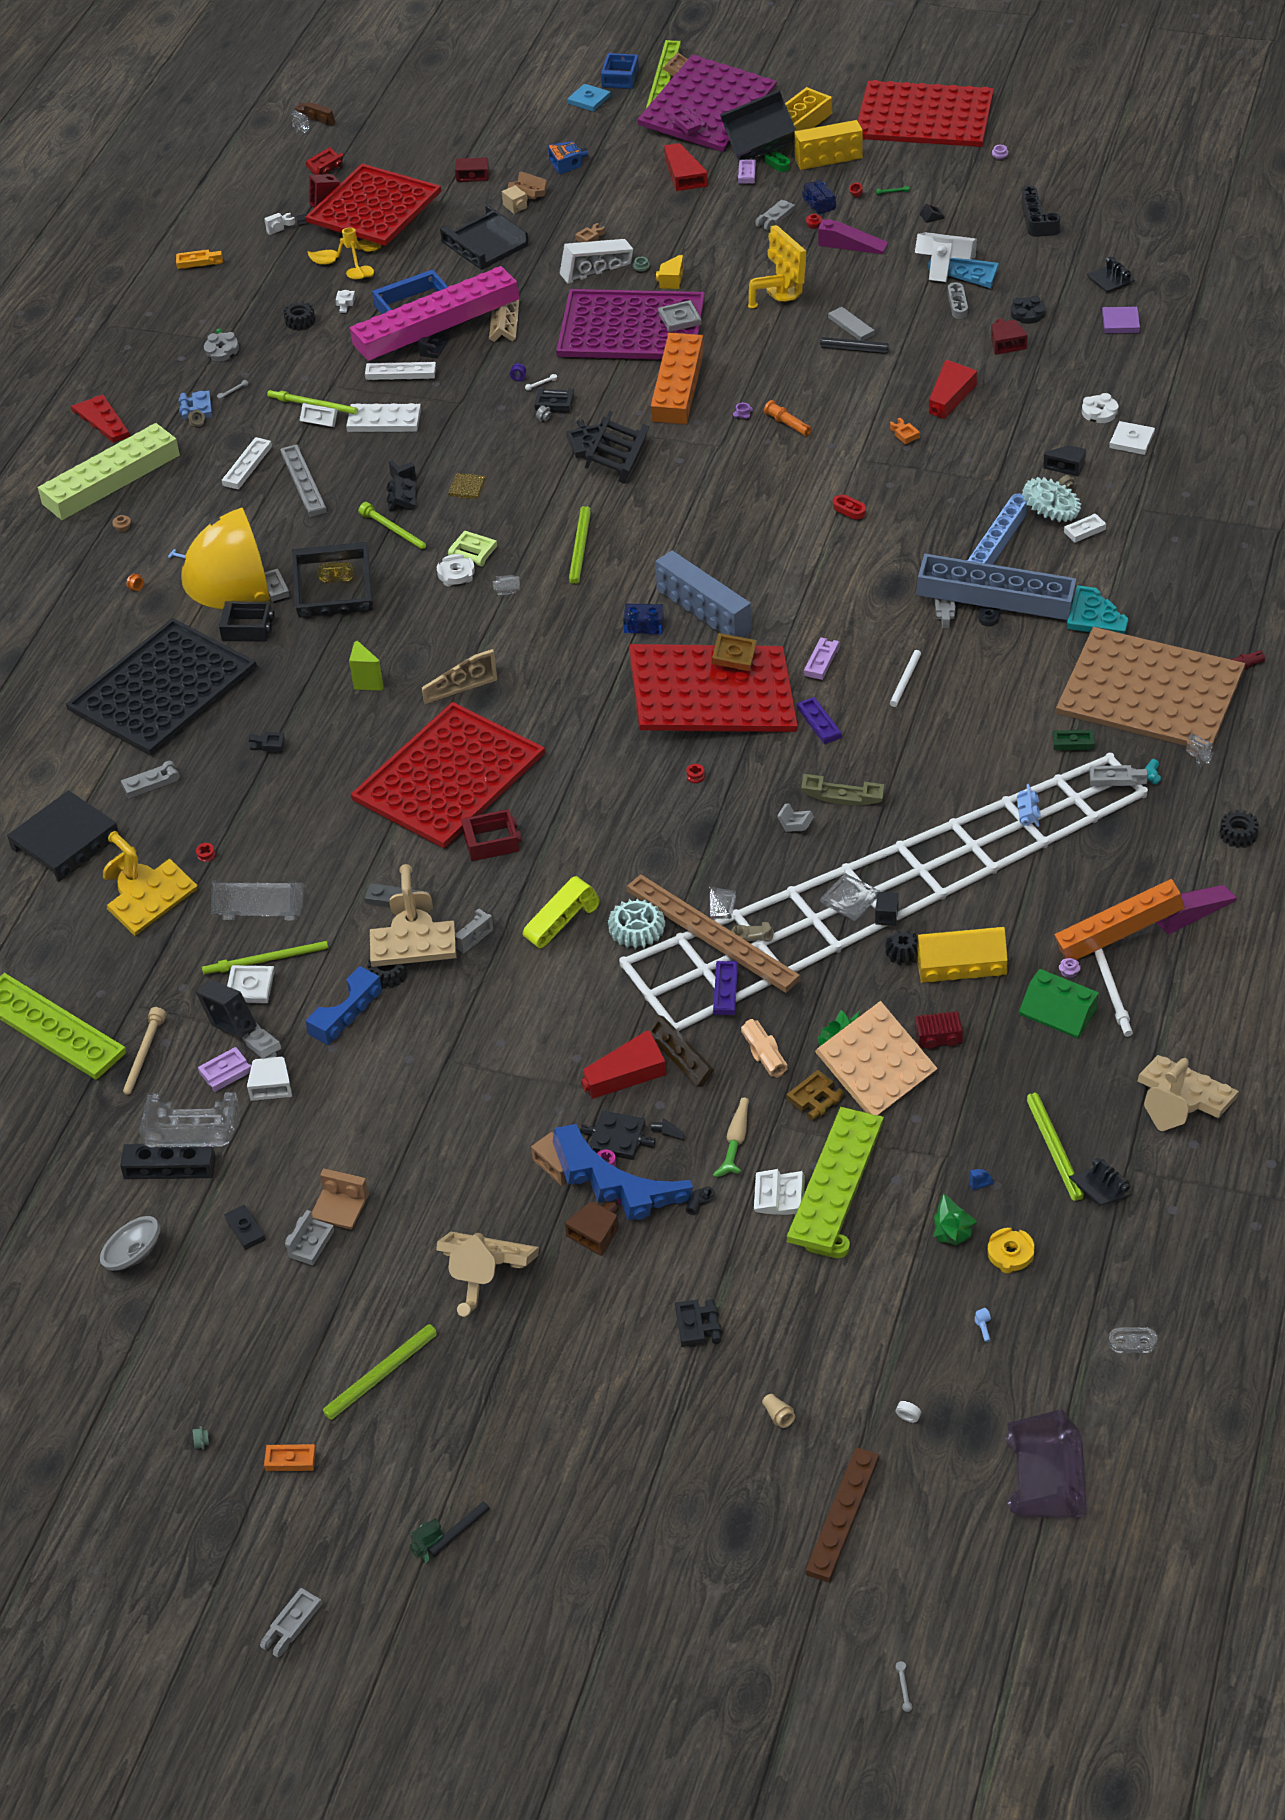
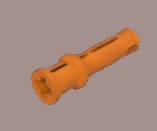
[764,400,812,437]

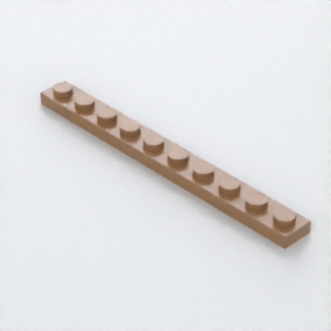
[627,874,800,993]

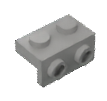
[285,1210,334,1265]

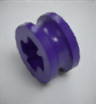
[510,363,527,381]

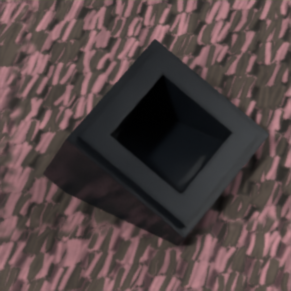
[920,204,945,223]

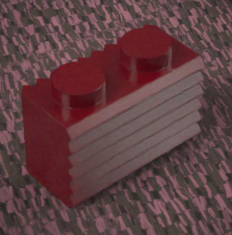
[455,157,489,182]
[915,1011,963,1049]

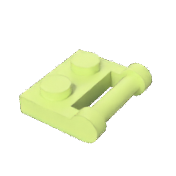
[448,531,497,567]

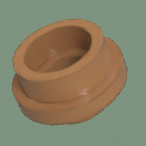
[112,515,131,532]

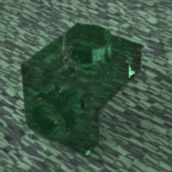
[410,1518,443,1563]

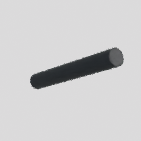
[427,1501,489,1557]

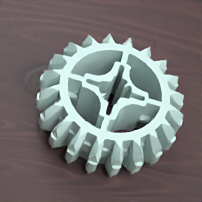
[608,898,665,950]

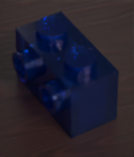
[623,603,664,634]

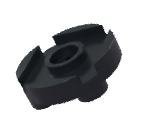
[1011,296,1046,324]

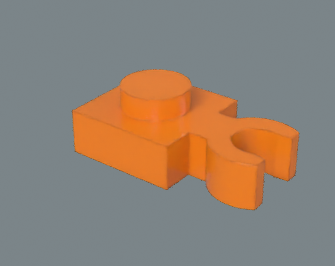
[890,418,920,444]

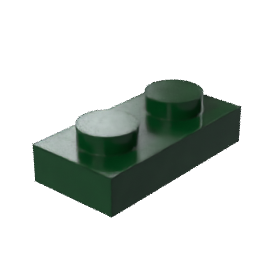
[1052,730,1095,750]

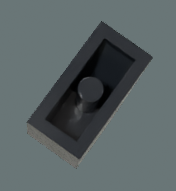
[1043,445,1086,477]

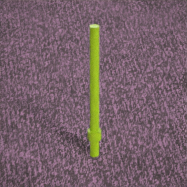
[267,390,358,415]
[202,941,328,975]

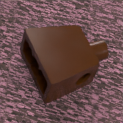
[565,1201,619,1256]

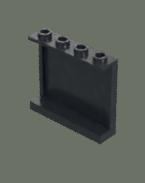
[720,90,797,162]
[440,205,529,270]
[7,790,119,882]

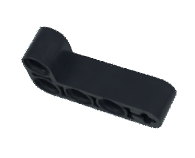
[1021,185,1061,237]

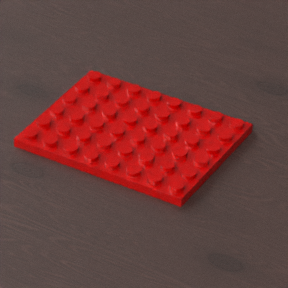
[858,80,994,147]
[629,644,798,732]
[351,702,545,848]

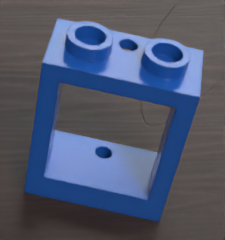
[601,53,639,89]

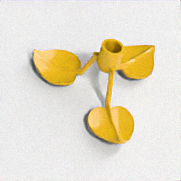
[308,228,382,279]

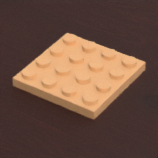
[815,1001,938,1115]

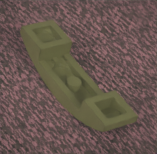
[801,774,884,806]

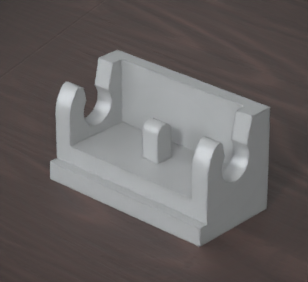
[455,909,494,954]

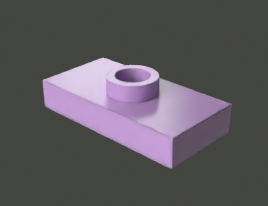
[738,160,756,183]

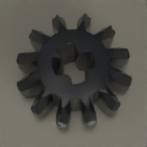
[885,930,918,965]

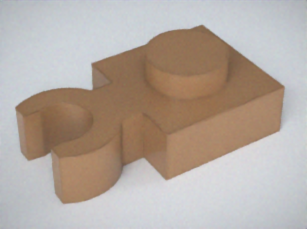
[575,223,605,242]

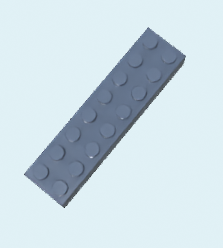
[916,554,1076,620]

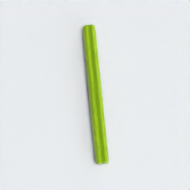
[569,506,591,584]
[1027,1093,1084,1201]
[323,1324,437,1420]

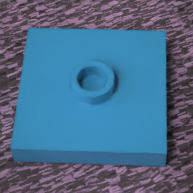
[567,84,611,112]

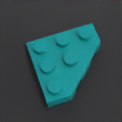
[1067,585,1128,634]

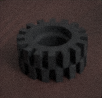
[283,301,315,331]
[1220,810,1259,848]
[367,958,407,989]

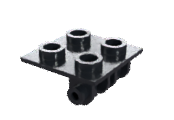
[1087,257,1135,292]
[1069,1158,1131,1206]

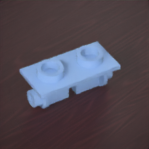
[1017,784,1041,827]

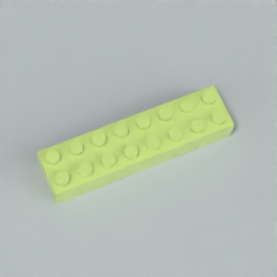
[38,423,180,520]

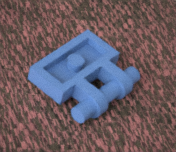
[179,391,212,420]

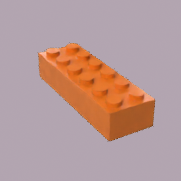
[651,333,704,424]

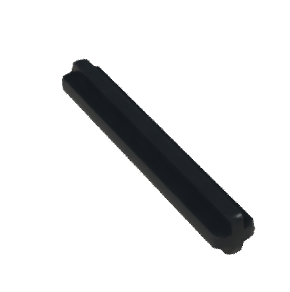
[820,337,889,353]

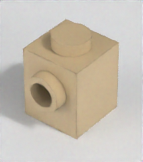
[502,185,528,214]

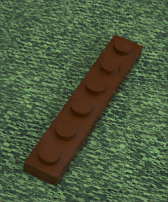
[806,1447,879,1583]

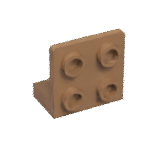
[312,1168,369,1230]

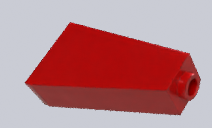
[664,143,708,191]
[929,360,977,419]
[581,1030,666,1099]

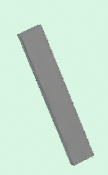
[280,445,327,517]

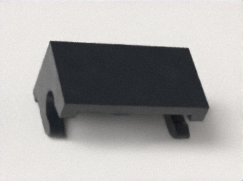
[418,329,450,359]

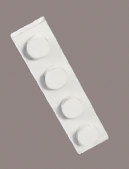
[365,362,436,380]
[222,437,272,490]

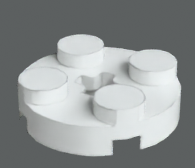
[1082,393,1118,423]
[437,554,475,586]

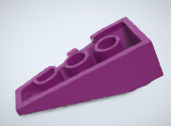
[818,219,887,254]
[1156,885,1237,935]

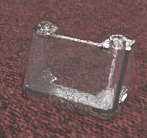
[139,1092,241,1147]

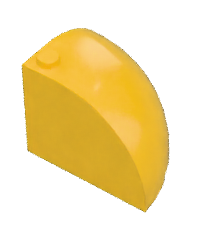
[181,508,270,609]

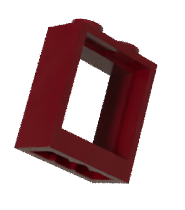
[461,809,522,861]

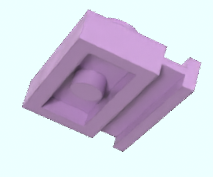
[198,1047,251,1092]

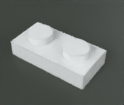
[300,403,338,427]
[1064,514,1106,543]

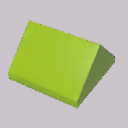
[349,641,384,691]

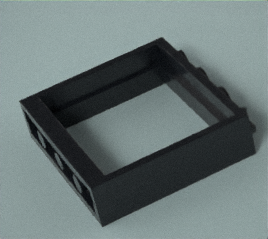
[292,542,373,618]

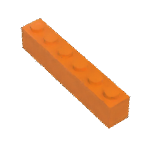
[1054,879,1185,960]

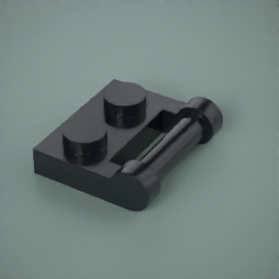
[534,387,574,412]

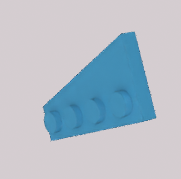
[928,256,999,288]

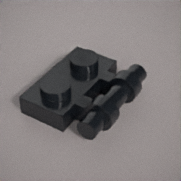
[675,1299,722,1347]

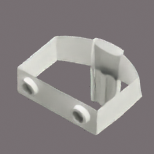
[915,232,977,282]

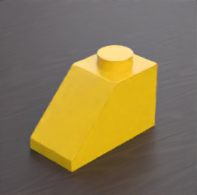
[656,255,684,289]

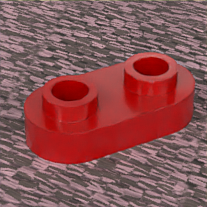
[833,495,866,520]

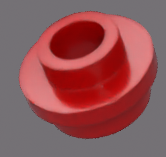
[806,214,822,229]

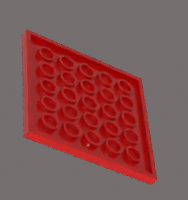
[305,164,442,246]

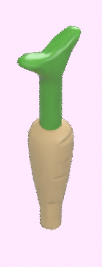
[713,1098,749,1178]

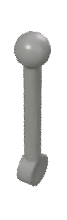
[217,380,248,400]
[896,1661,913,1712]

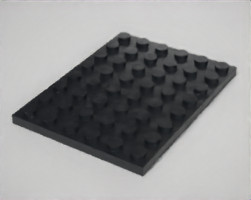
[66,618,257,755]

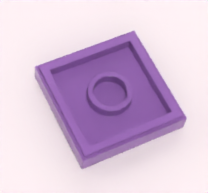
[1102,307,1140,333]

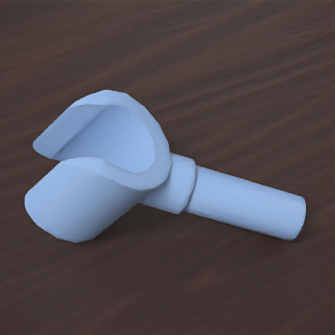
[975,1308,991,1342]

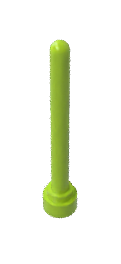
[358,502,426,549]

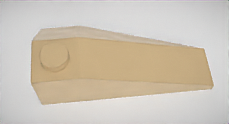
[422,649,497,704]

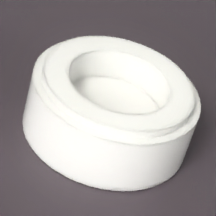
[896,1401,921,1423]

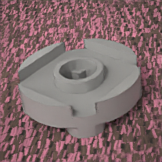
[204,332,239,362]

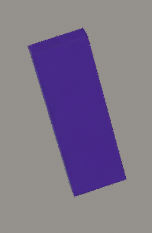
[797,697,842,744]
[713,961,738,1015]

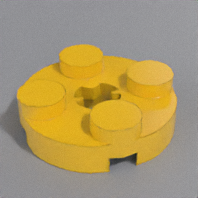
[987,1228,1034,1273]

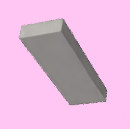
[828,307,874,341]

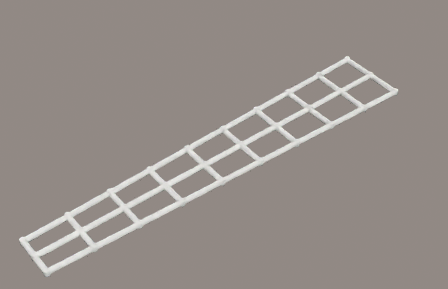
[619,753,1148,1032]

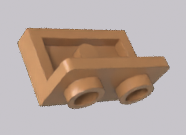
[508,172,548,199]

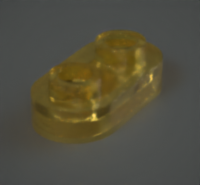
[317,562,355,582]

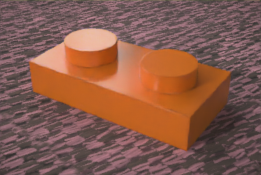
[264,1444,316,1471]

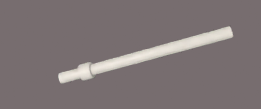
[1094,948,1133,1037]

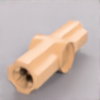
[741,1019,788,1078]

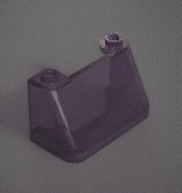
[1005,1409,1087,1517]

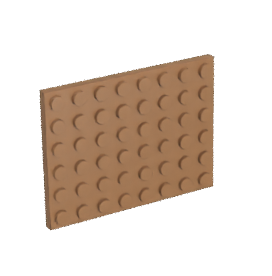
[1056,627,1245,752]

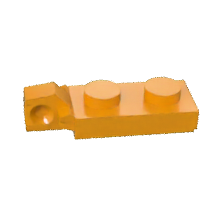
[176,250,223,269]

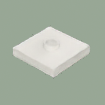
[1109,421,1155,455]
[227,965,275,1003]

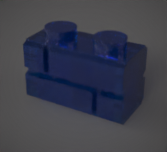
[802,179,836,214]

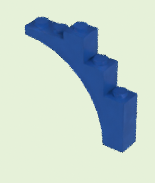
[552,1124,693,1220]

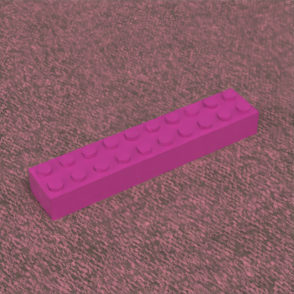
[349,266,520,361]

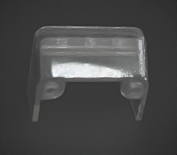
[211,880,305,920]

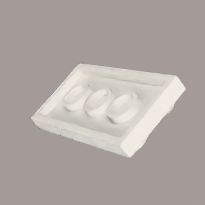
[346,403,421,432]

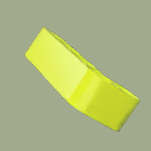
[523,876,600,948]

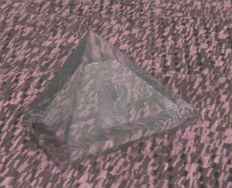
[710,887,737,920]

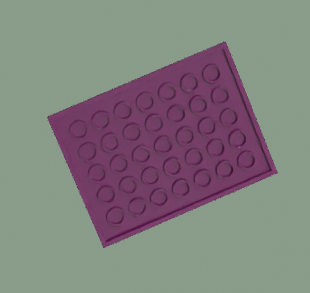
[637,55,777,152]
[556,289,705,360]

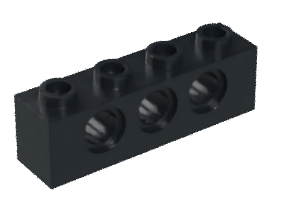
[120,1142,216,1179]

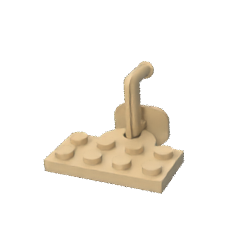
[370,864,456,967]
[1137,1055,1239,1131]
[436,1232,539,1317]

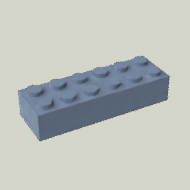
[655,550,752,638]

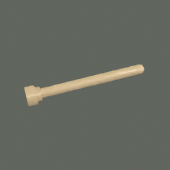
[123,1007,167,1095]

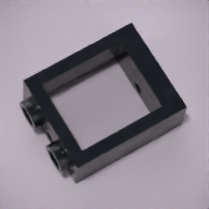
[219,601,275,641]
[196,980,257,1038]

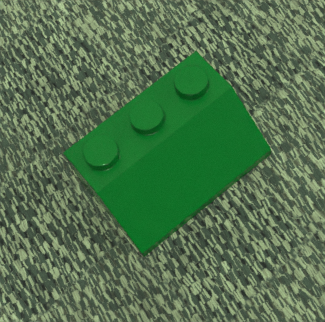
[1019,969,1099,1039]

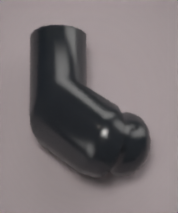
[685,1186,715,1215]

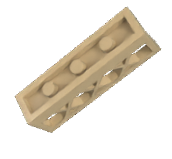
[489,297,520,342]

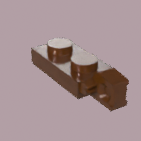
[295,102,335,126]

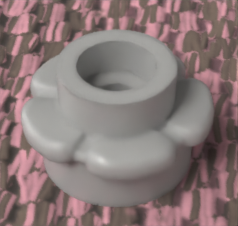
[535,405,551,422]

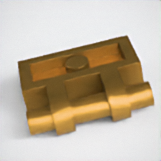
[786,1070,845,1121]

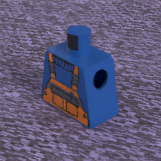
[548,141,588,175]

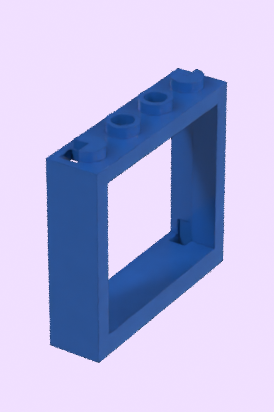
[372,270,448,314]

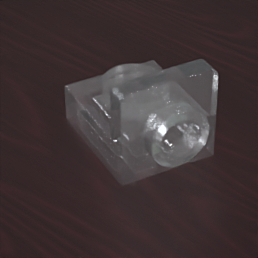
[290,110,310,136]
[1186,733,1213,769]

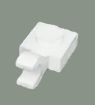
[264,213,295,235]
[336,290,355,313]

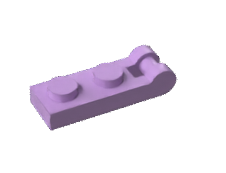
[804,637,840,680]

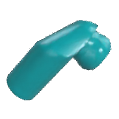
[1145,759,1161,785]

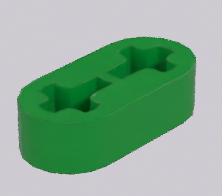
[765,151,790,172]

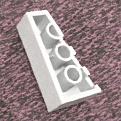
[560,239,633,284]

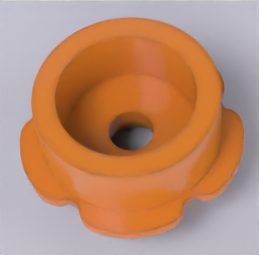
[127,574,144,591]

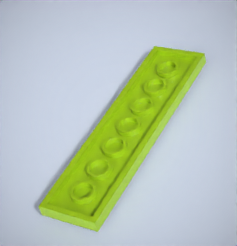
[0,973,127,1080]
[787,1107,884,1253]

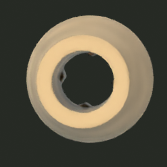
[762,1394,795,1428]

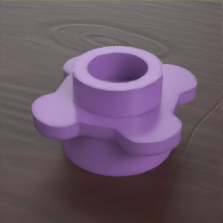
[733,403,753,419]

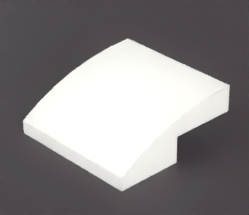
[754,1169,805,1215]

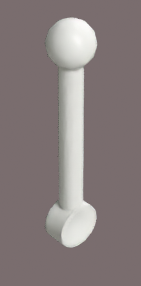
[525,374,557,391]

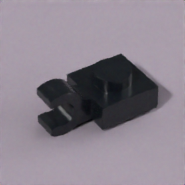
[249,732,285,752]

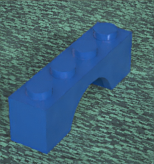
[305,966,382,1045]

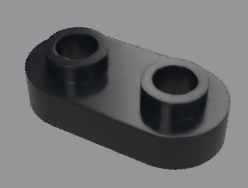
[979,606,1000,627]

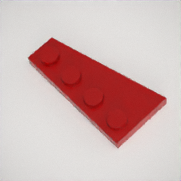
[71,395,130,443]

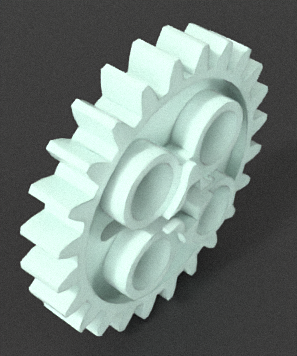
[1022,477,1081,522]

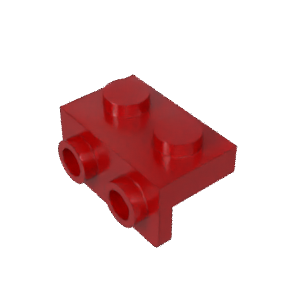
[305,147,344,175]

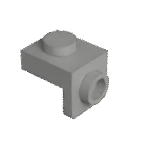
[778,803,814,832]

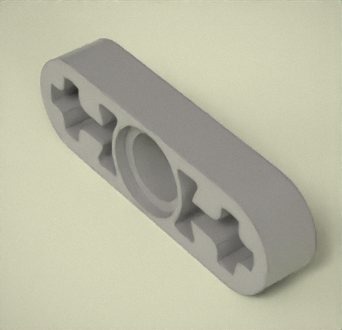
[948,282,968,319]

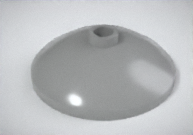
[100,1216,160,1271]

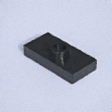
[224,1204,265,1250]

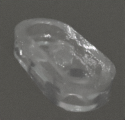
[1108,1327,1157,1353]

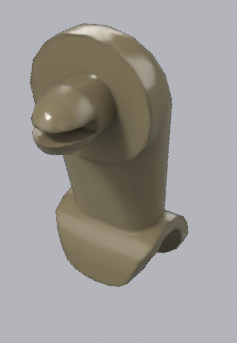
[731,922,774,942]

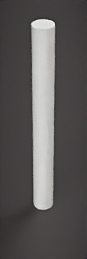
[890,650,921,707]

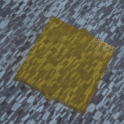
[448,473,485,499]

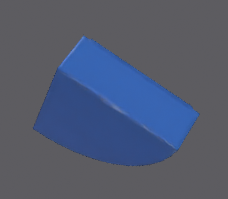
[969,1169,994,1190]

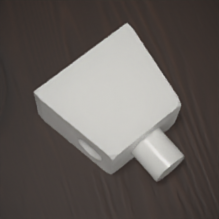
[247,1052,292,1101]

